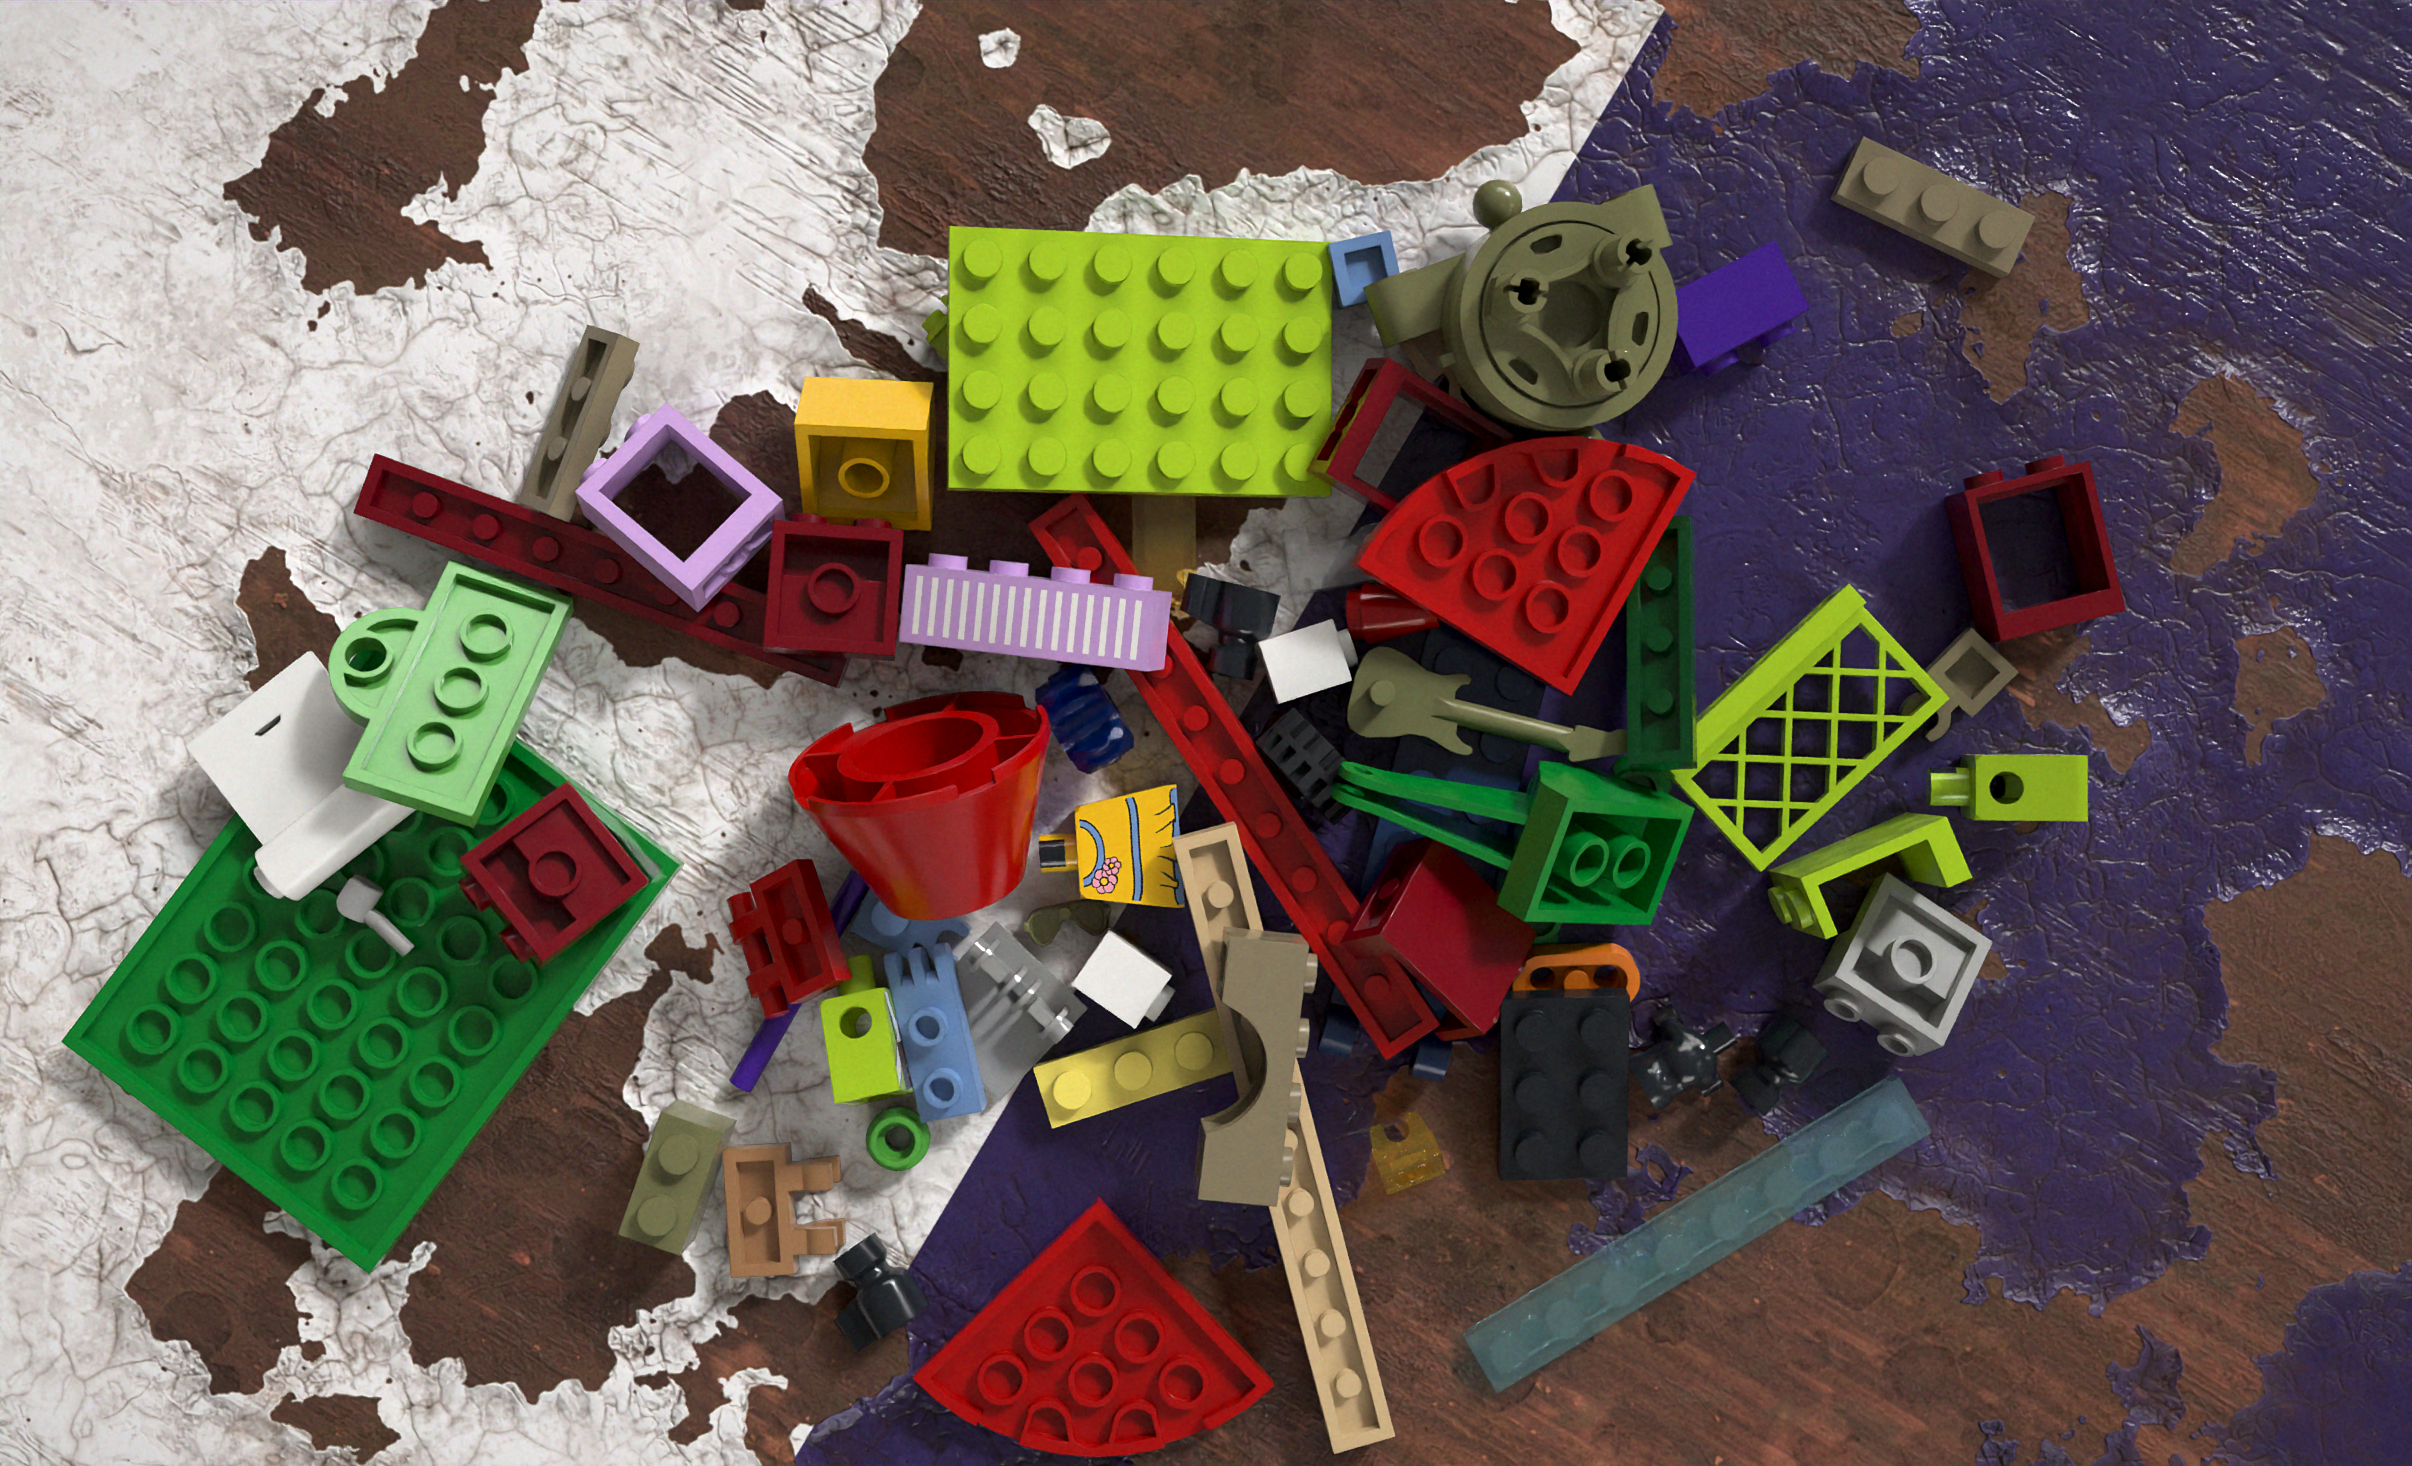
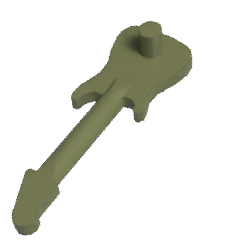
[1346,646,1627,762]

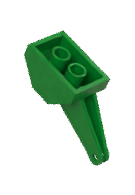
[1331,761,1695,925]

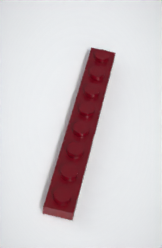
[353,453,851,688]

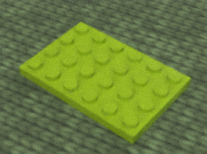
[947,226,1332,499]

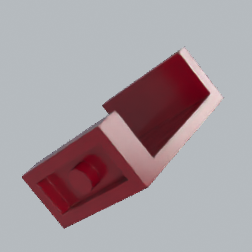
[1340,836,1537,1041]

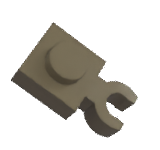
[1898,626,2019,742]

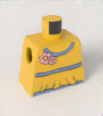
[1039,783,1185,908]

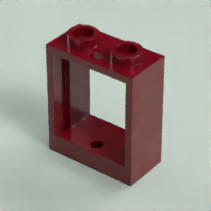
[1306,357,1515,517]
[1944,454,2126,643]

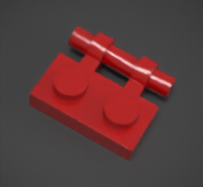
[726,859,852,1020]

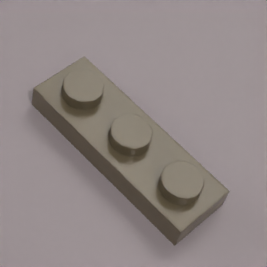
[1830,136,2036,279]
[517,324,640,523]

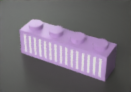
[899,553,1172,671]

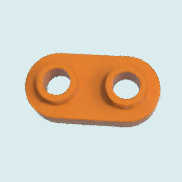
[1511,942,1640,1002]

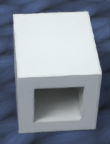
[1257,619,1359,705]
[1071,927,1175,1029]

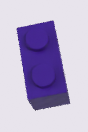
[1671,240,1810,378]

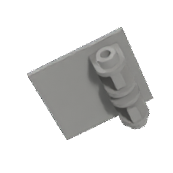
[955,921,1088,1101]

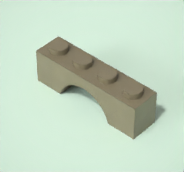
[1193,926,1317,1207]

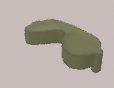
[1022,899,1111,947]

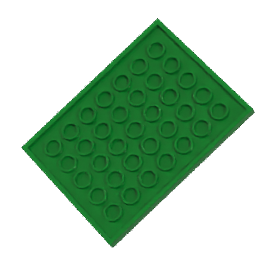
[61,650,685,1274]

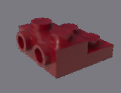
[763,513,904,661]
[456,780,650,969]

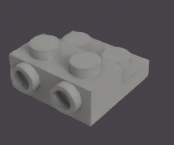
[1812,872,1993,1057]

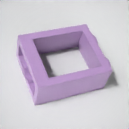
[575,402,786,612]

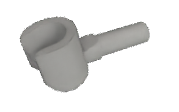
[337,874,414,957]

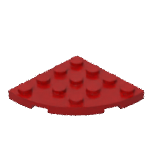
[1350,436,1697,696]
[912,1196,1274,1457]

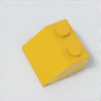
[794,376,936,531]

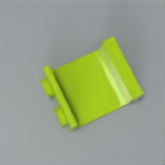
[1768,812,1972,939]

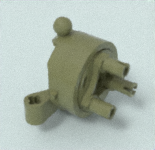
[1363,179,1678,440]

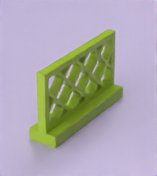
[1662,584,1950,872]

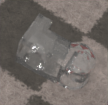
[1280,523,1379,596]

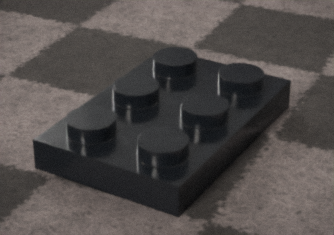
[1497,988,1630,1181]

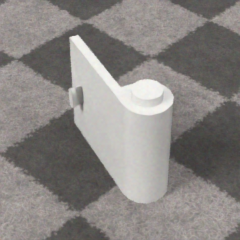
[185,651,416,901]

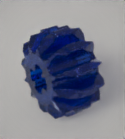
[1035,663,1134,774]

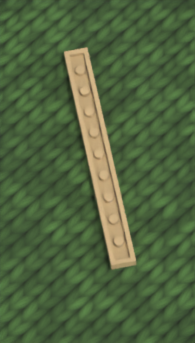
[1171,821,1395,1454]

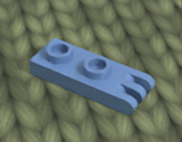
[884,942,987,1123]

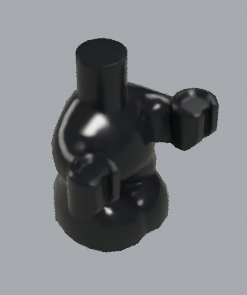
[1629,1004,1738,1112]

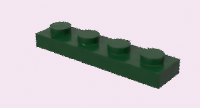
[1627,515,1697,772]

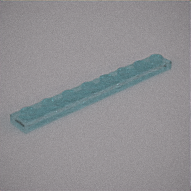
[1462,1074,1932,1393]

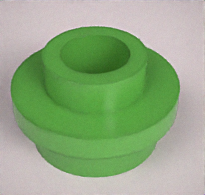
[866,1106,930,1171]

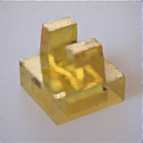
[1369,1110,1446,1195]

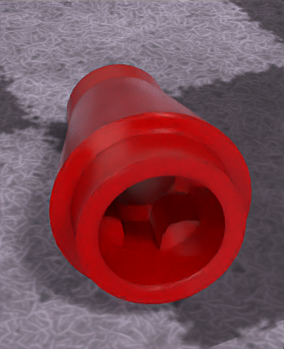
[1346,582,1442,646]

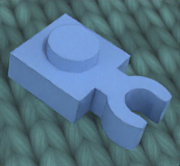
[849,889,972,963]

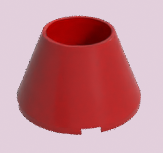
[788,691,1051,921]

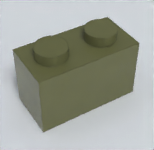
[618,1100,737,1256]

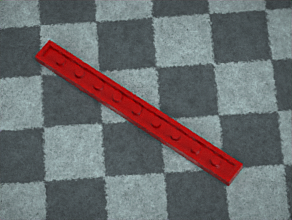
[1028,493,1442,1060]

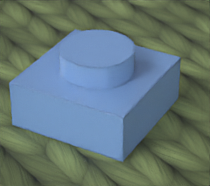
[1326,230,1400,310]

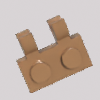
[722,1142,846,1278]

